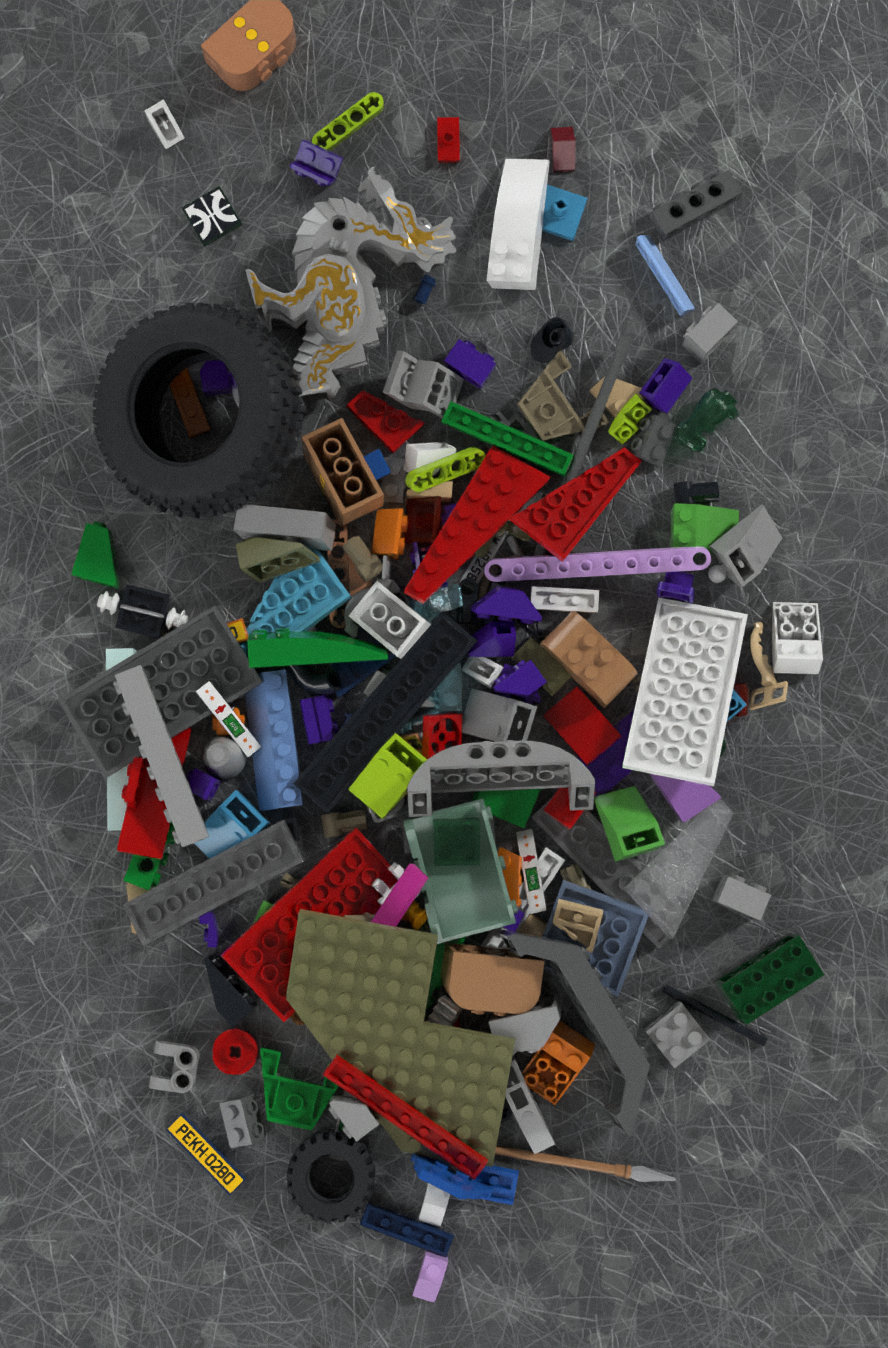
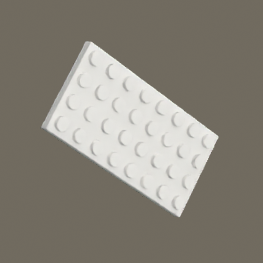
[623,598,748,786]

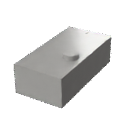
[233,504,336,551]

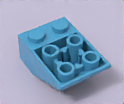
[194,790,270,859]

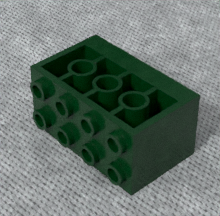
[714,933,825,1025]

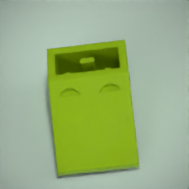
[349,733,427,819]

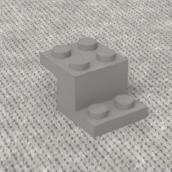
[383,350,464,419]

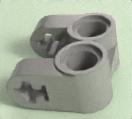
[149,1041,200,1093]

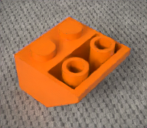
[371,508,408,560]

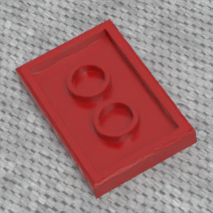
[543,686,622,766]

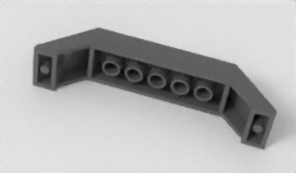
[499,929,650,1135]

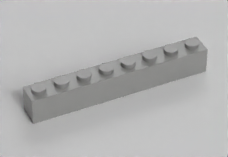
[113,665,210,847]

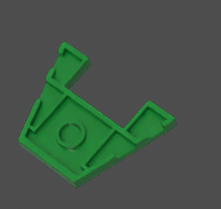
[260,1047,338,1131]

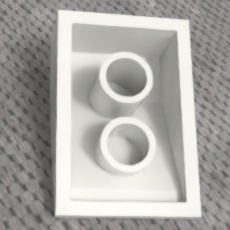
[349,581,431,659]

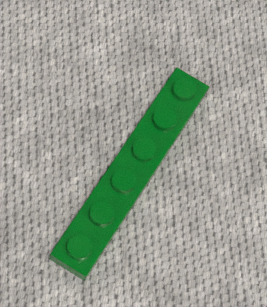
[441,401,573,476]

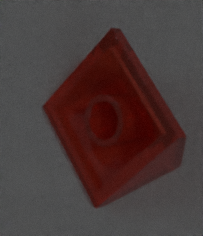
[404,496,441,546]

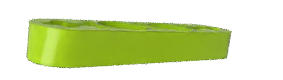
[312,92,384,151]
[406,447,486,492]

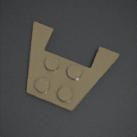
[517,350,609,442]

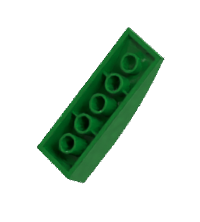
[247,628,388,668]

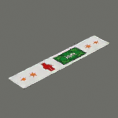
[196,681,261,757]
[516,829,546,914]

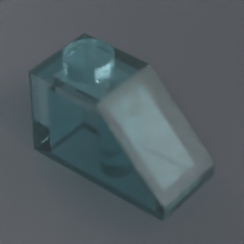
[420,583,463,613]

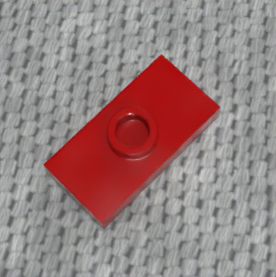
[437,117,460,163]

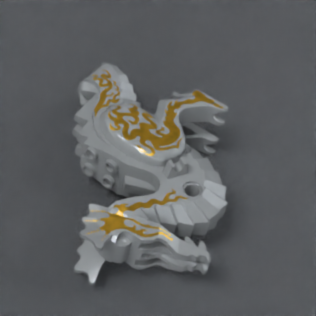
[245,167,456,413]

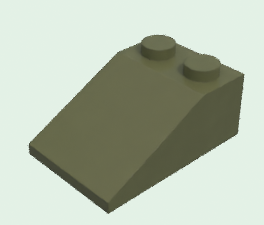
[236,537,320,583]

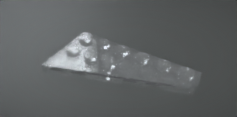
[623,798,734,939]

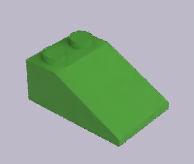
[670,503,739,554]

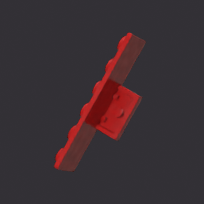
[117,727,191,859]

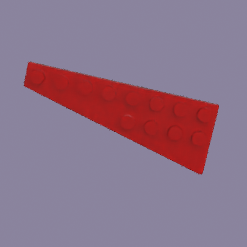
[404,445,550,604]

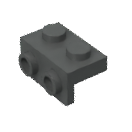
[630,415,677,467]
[219,1094,265,1148]

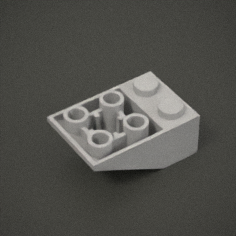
[462,688,537,742]

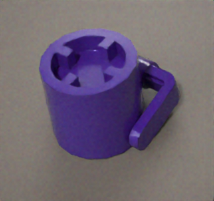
[657,571,695,603]

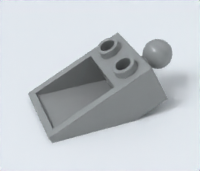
[708,504,782,587]

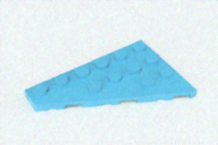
[239,549,352,669]

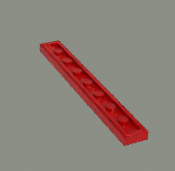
[323,1054,488,1180]

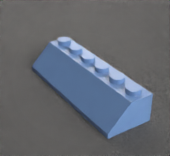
[245,670,304,811]

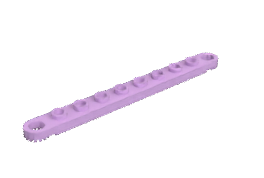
[484,546,711,582]

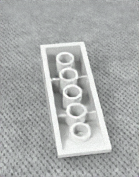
[487,159,550,290]

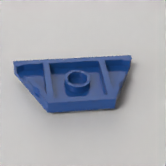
[410,1153,493,1199]

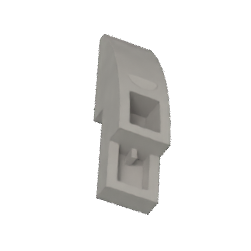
[505,1059,555,1154]

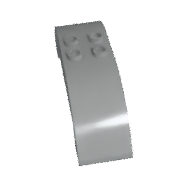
[407,740,595,817]

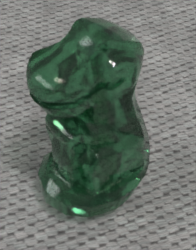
[675,387,739,453]

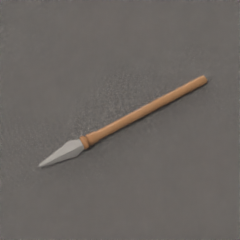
[495,1146,676,1182]

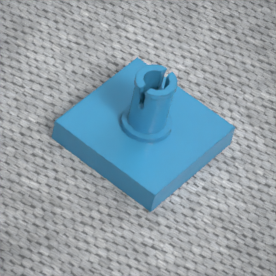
[542,185,587,241]

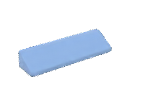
[635,235,695,317]

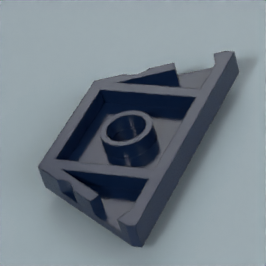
[332,627,397,698]

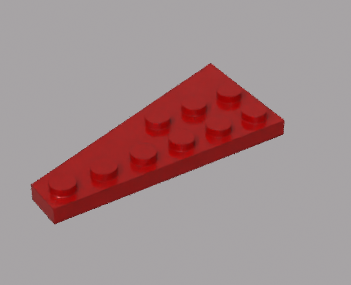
[509,447,642,562]

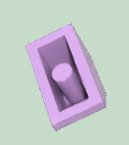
[412,1250,448,1303]

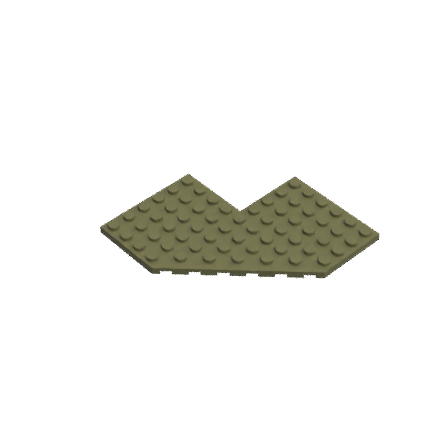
[286,909,516,1167]

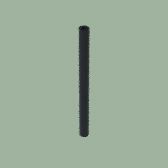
[662,984,767,1046]

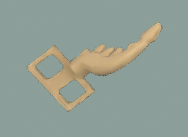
[749,622,788,710]

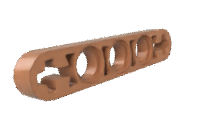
[328,519,349,630]

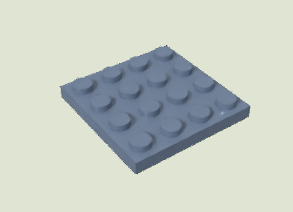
[542,880,650,997]

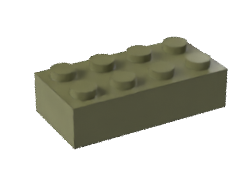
[511,637,571,697]

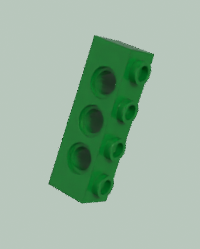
[123,822,175,891]

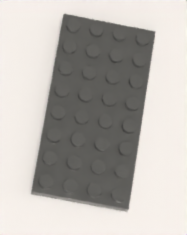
[58,606,263,778]

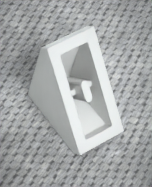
[145,100,184,149]
[461,657,503,689]

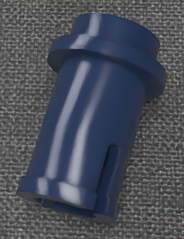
[413,274,436,305]

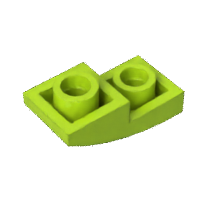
[608,394,652,444]

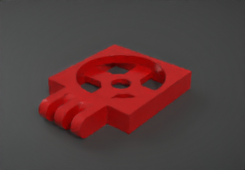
[422,713,462,760]

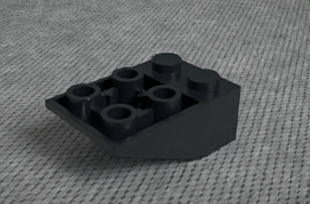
[204,954,257,1028]

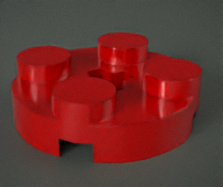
[212,1028,259,1075]

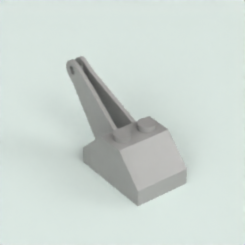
[489,993,563,1055]

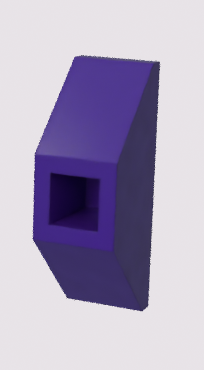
[471,586,542,624]

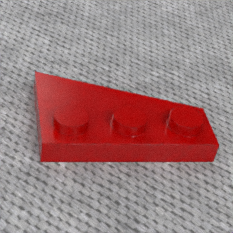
[346,390,425,454]

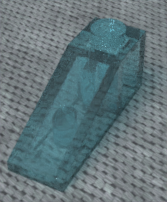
[439,661,462,713]

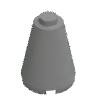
[202,735,247,780]

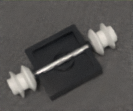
[97,584,188,639]

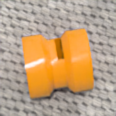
[401,900,428,931]

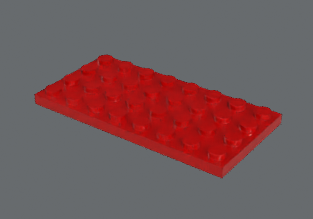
[221,828,398,1022]

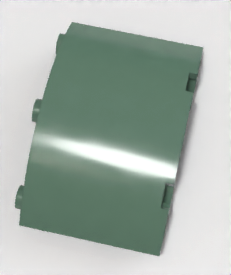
[403,799,518,944]

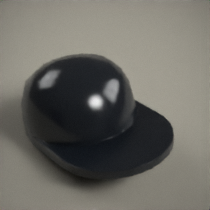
[531,317,574,363]

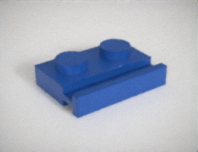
[471,1166,519,1205]

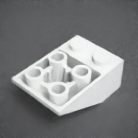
[772,602,823,674]

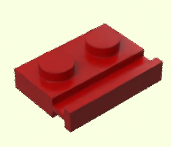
[543,788,597,830]

